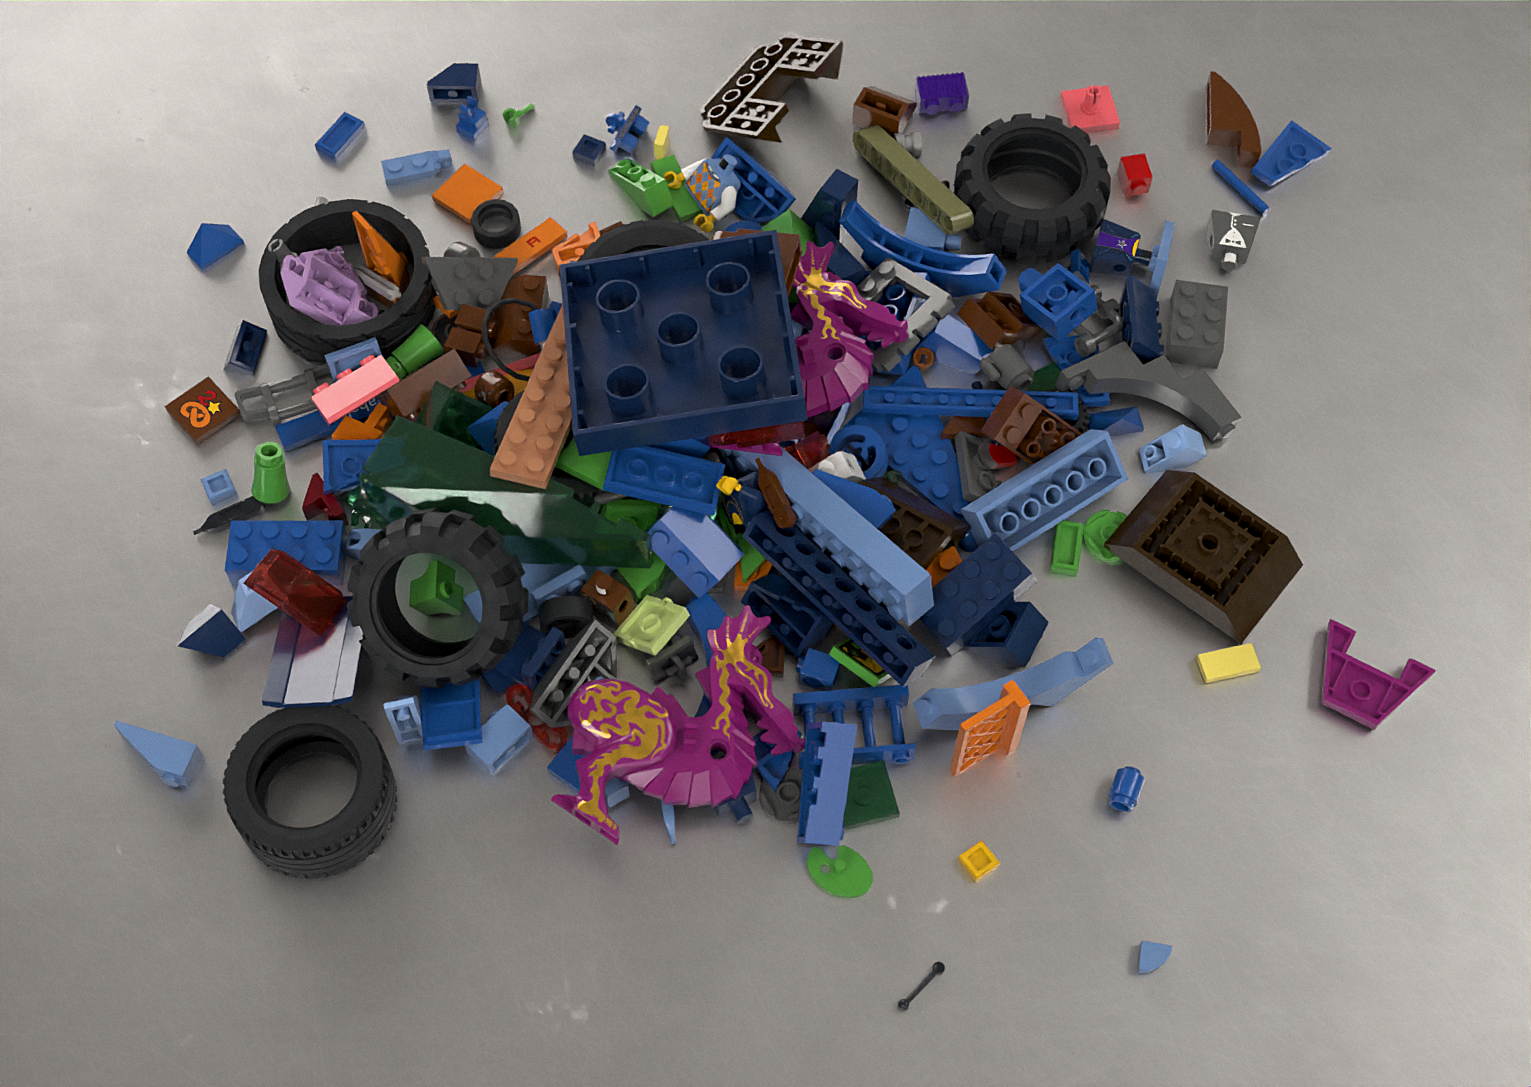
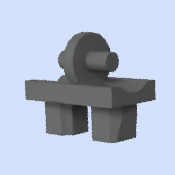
[644,633,699,684]

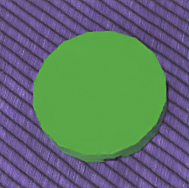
[1083,510,1127,561]

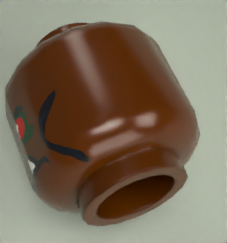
[474,371,515,410]

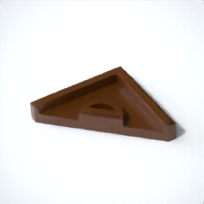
[940,416,986,439]
[756,635,785,677]

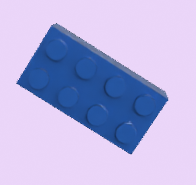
[224,521,348,585]

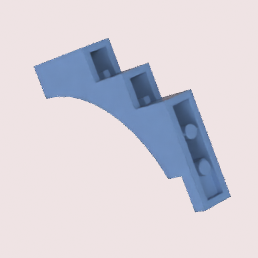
[913,637,1114,730]

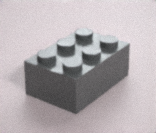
[1165,280,1228,369]

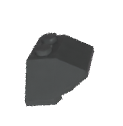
[529,619,617,728]

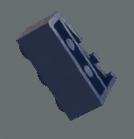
[801,168,858,244]
[740,573,834,658]

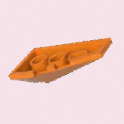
[352,211,409,304]

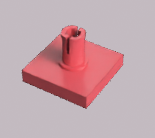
[1060,85,1120,133]

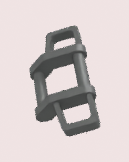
[234,363,330,426]

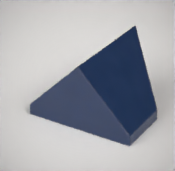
[177,604,247,660]

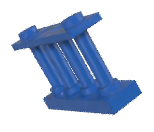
[792,685,916,769]

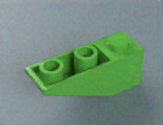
[608,159,674,217]
[616,545,671,605]

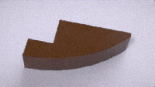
[1206,71,1262,167]

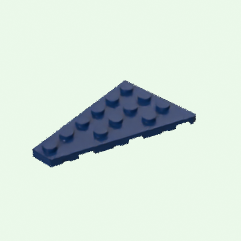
[843,365,972,523]

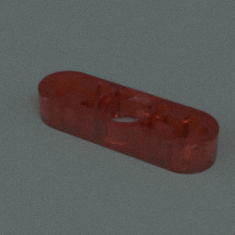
[506,684,568,754]

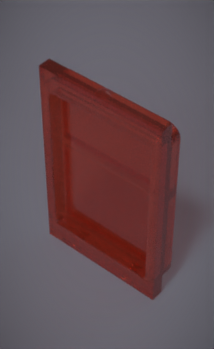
[243,548,347,636]

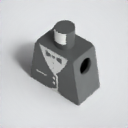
[1207,210,1260,271]

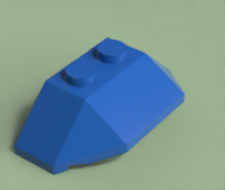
[711,137,796,224]

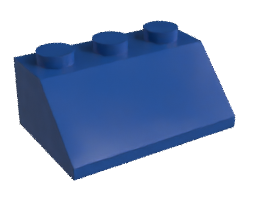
[641,506,745,598]

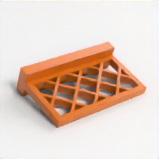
[950,680,1031,776]

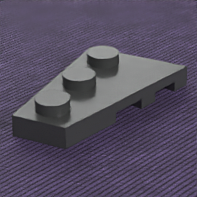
[955,431,1002,502]

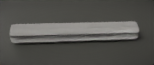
[354,264,401,301]

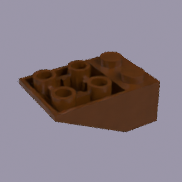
[980,386,1082,466]

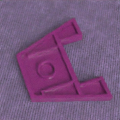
[1321,619,1437,730]

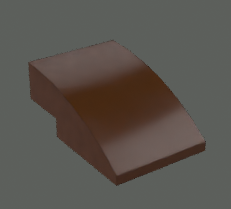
[957,291,1044,349]

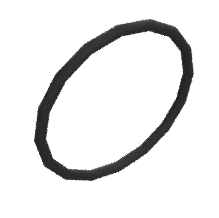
[482,298,540,381]

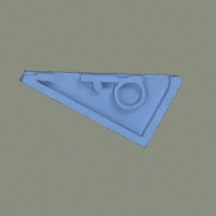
[1148,220,1175,301]

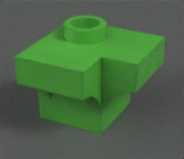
[409,560,464,616]

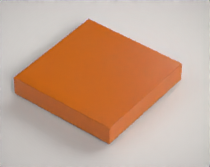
[432,163,504,225]

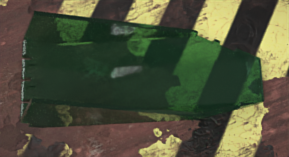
[359,415,654,569]

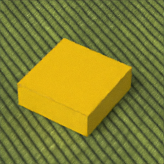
[957,840,1000,883]

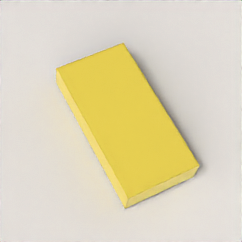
[1196,643,1261,684]

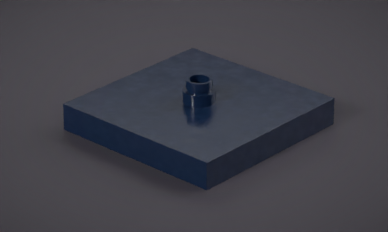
[560,230,808,456]

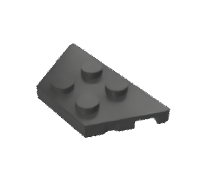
[422,257,518,310]

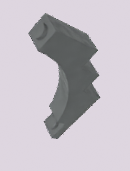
[1054,341,1242,442]

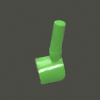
[503,103,535,127]

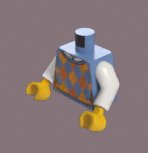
[663,154,741,233]

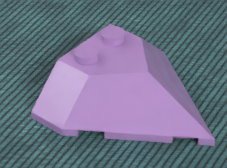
[280,246,378,326]

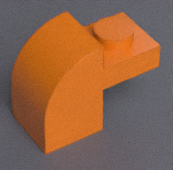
[332,403,392,440]

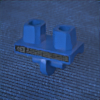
[606,105,650,153]

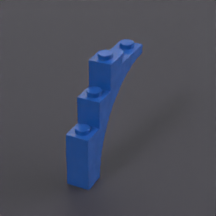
[839,200,1007,298]

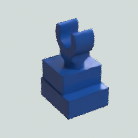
[456,96,489,141]

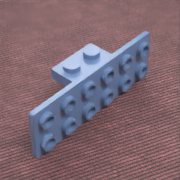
[464,533,634,626]

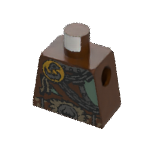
[580,570,636,630]

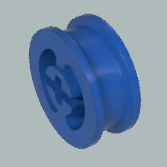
[826,425,889,484]

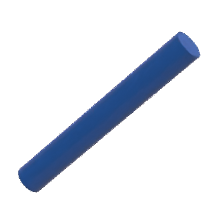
[1211,159,1270,215]

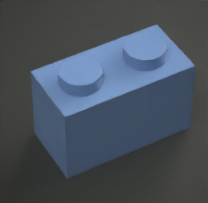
[465,704,533,776]

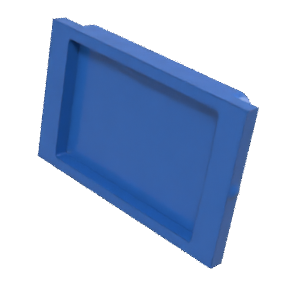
[421,678,483,751]

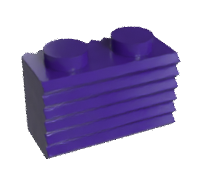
[915,72,969,114]

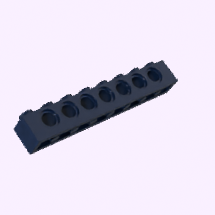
[742,509,935,687]

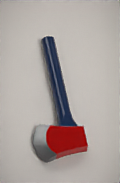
[971,381,1018,470]

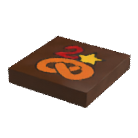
[165,376,241,445]

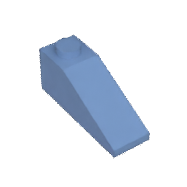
[114,721,204,787]

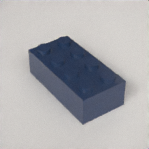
[919,533,1038,656]

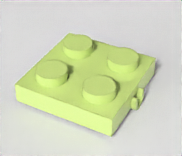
[613,595,690,656]

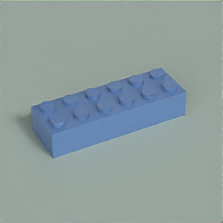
[960,429,1128,552]

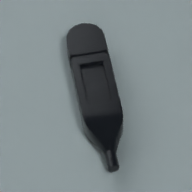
[193,496,266,535]

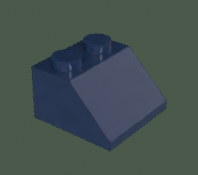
[966,601,1049,668]

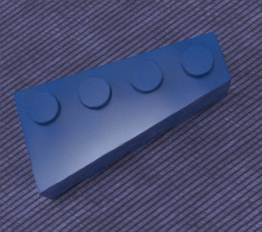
[797,721,857,846]

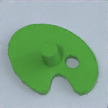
[807,845,873,898]

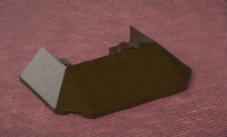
[700,34,843,143]

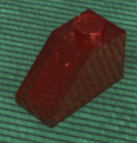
[784,430,831,469]

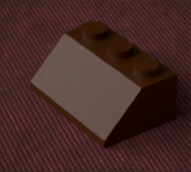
[487,275,549,358]
[377,349,471,421]

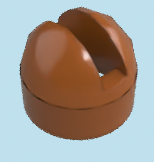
[912,347,934,371]

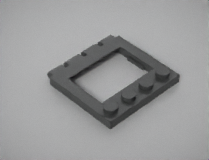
[839,257,955,373]

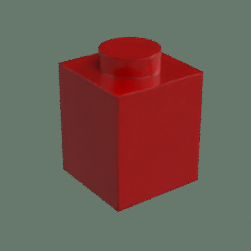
[1117,153,1153,196]

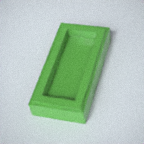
[1049,520,1084,576]

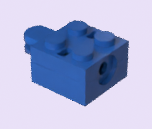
[1018,263,1098,341]

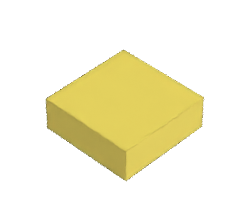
[654,125,670,160]

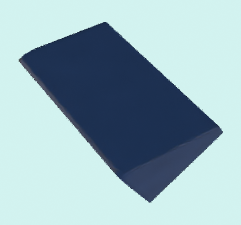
[223,320,267,375]

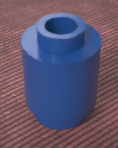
[1108,766,1145,812]

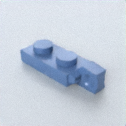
[381,150,453,186]

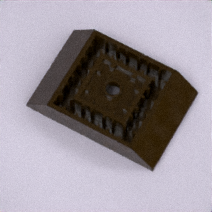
[1103,470,1303,644]

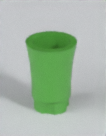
[385,324,444,380]
[251,442,290,503]

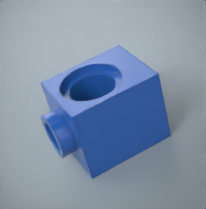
[796,648,841,691]

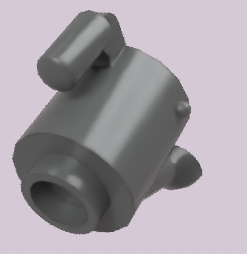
[979,339,1034,391]

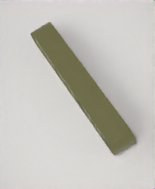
[852,125,974,235]

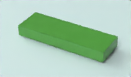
[650,155,703,222]

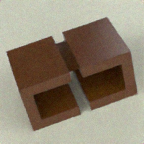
[444,304,497,368]

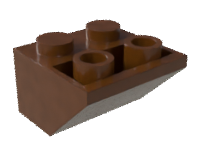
[852,86,917,139]

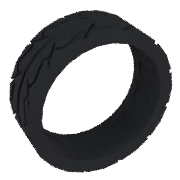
[258,199,438,366]

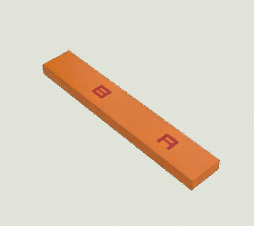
[433,217,568,319]

